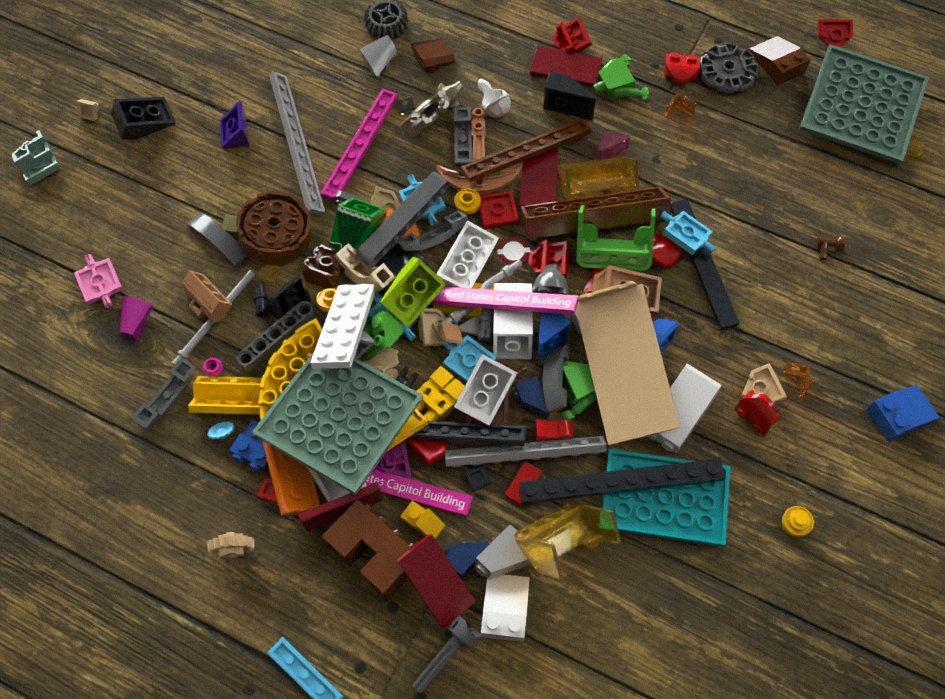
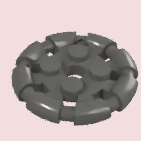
[698,43,759,94]

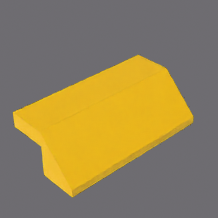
[188,376,262,415]

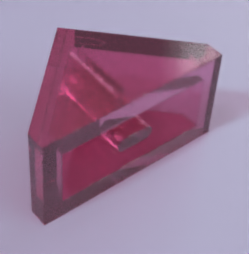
[597,129,630,162]

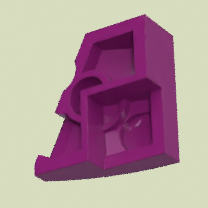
[119,296,154,341]
[375,440,412,478]

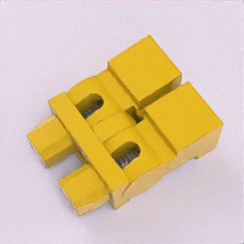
[416,366,465,422]

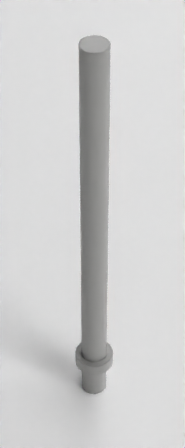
[171,270,255,366]

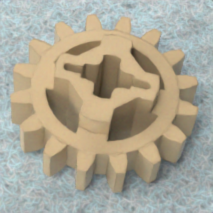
[207,532,254,559]

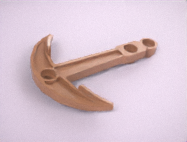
[436,108,522,195]

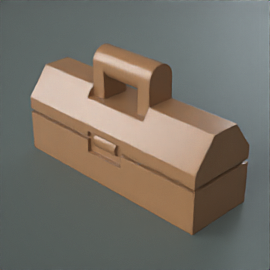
[182,270,233,322]

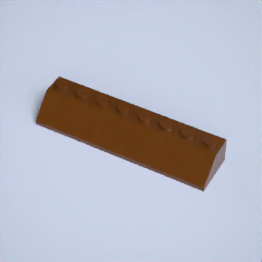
[520,187,671,240]

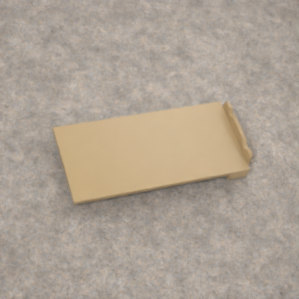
[576,281,680,446]

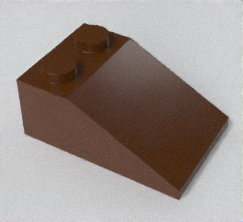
[749,36,811,86]

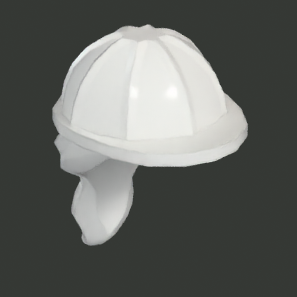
[478,79,511,118]

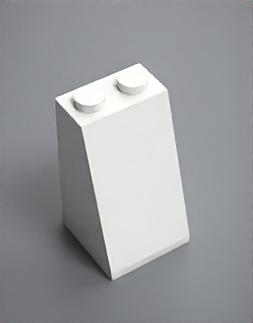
[493,283,533,359]
[647,364,721,453]

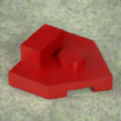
[818,19,853,48]
[405,440,447,465]

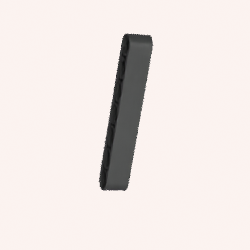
[356,171,450,267]

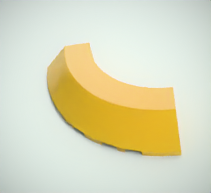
[258,318,322,419]

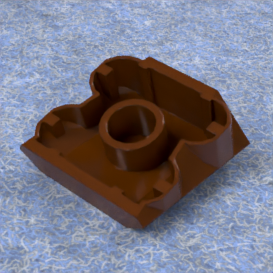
[410,38,456,73]
[302,244,345,289]

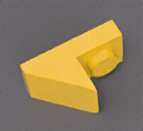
[400,500,445,539]

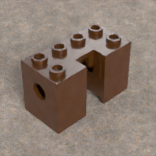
[322,499,414,601]

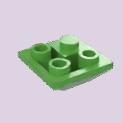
[363,311,403,361]

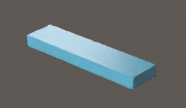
[267,637,344,699]

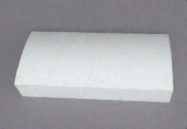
[436,221,499,289]

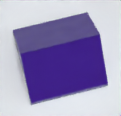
[220,101,249,149]

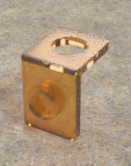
[664,92,697,117]
[783,362,812,397]

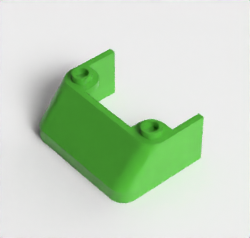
[576,205,655,271]

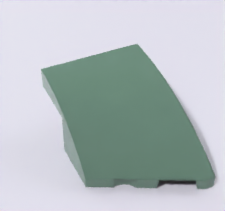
[11,130,61,186]

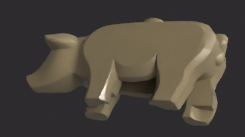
[401,81,464,139]

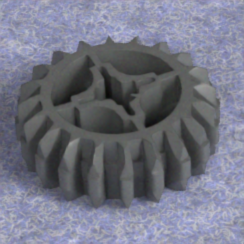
[364,0,408,39]

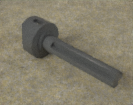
[412,615,481,693]

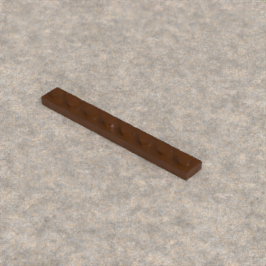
[461,118,591,183]

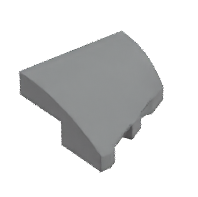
[359,35,397,79]

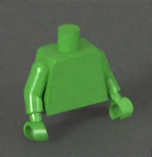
[593,55,649,101]
[561,361,597,422]

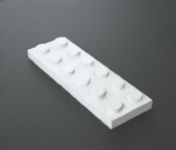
[310,284,376,369]

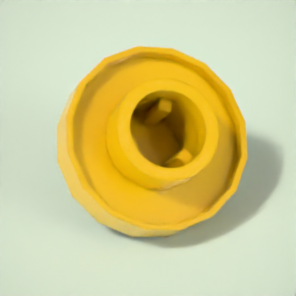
[454,189,481,214]
[316,288,337,312]
[781,506,814,538]

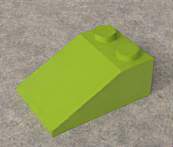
[380,257,446,327]

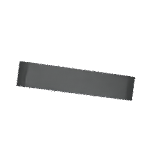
[237,301,315,373]

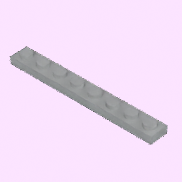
[445,436,607,467]

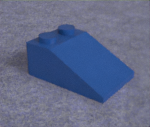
[867,385,940,443]

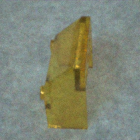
[557,156,640,199]
[515,503,621,579]

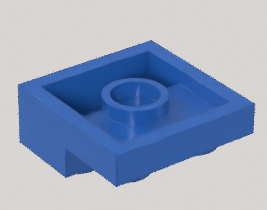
[230,419,269,472]

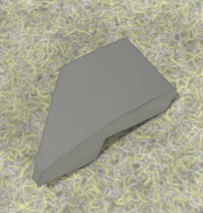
[459,316,494,339]

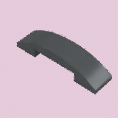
[454,107,472,165]
[397,210,468,251]
[187,213,249,267]
[543,343,569,414]
[132,357,197,429]

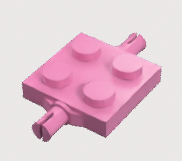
[74,254,123,308]

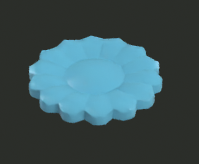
[207,421,235,440]

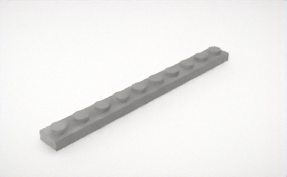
[269,71,325,216]

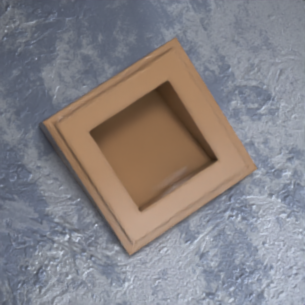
[438,323,463,344]

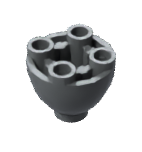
[532,264,569,295]

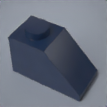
[512,377,550,419]
[444,542,490,579]

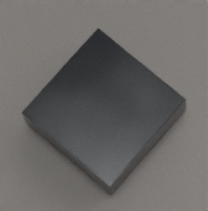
[464,465,491,492]

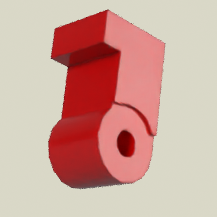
[535,419,573,442]

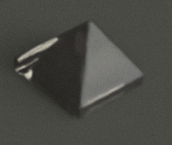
[396,97,416,116]

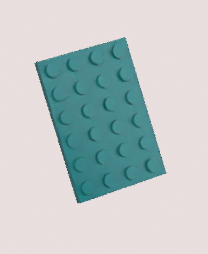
[600,449,730,547]

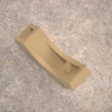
[334,243,396,292]

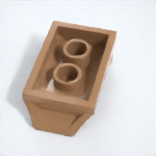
[592,265,662,315]

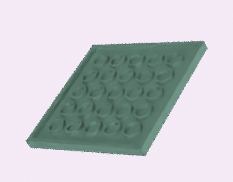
[799,44,929,165]
[252,352,423,496]

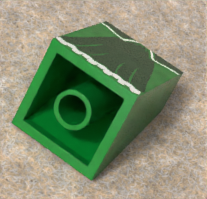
[329,197,385,252]

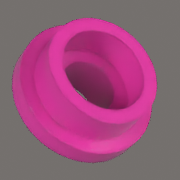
[203,358,223,377]

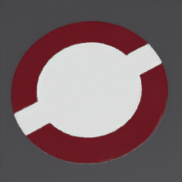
[497,237,530,265]

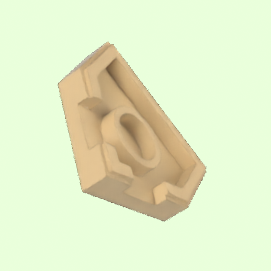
[370,186,401,225]
[417,308,458,347]
[741,363,787,404]

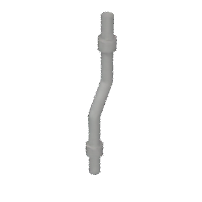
[438,260,523,329]

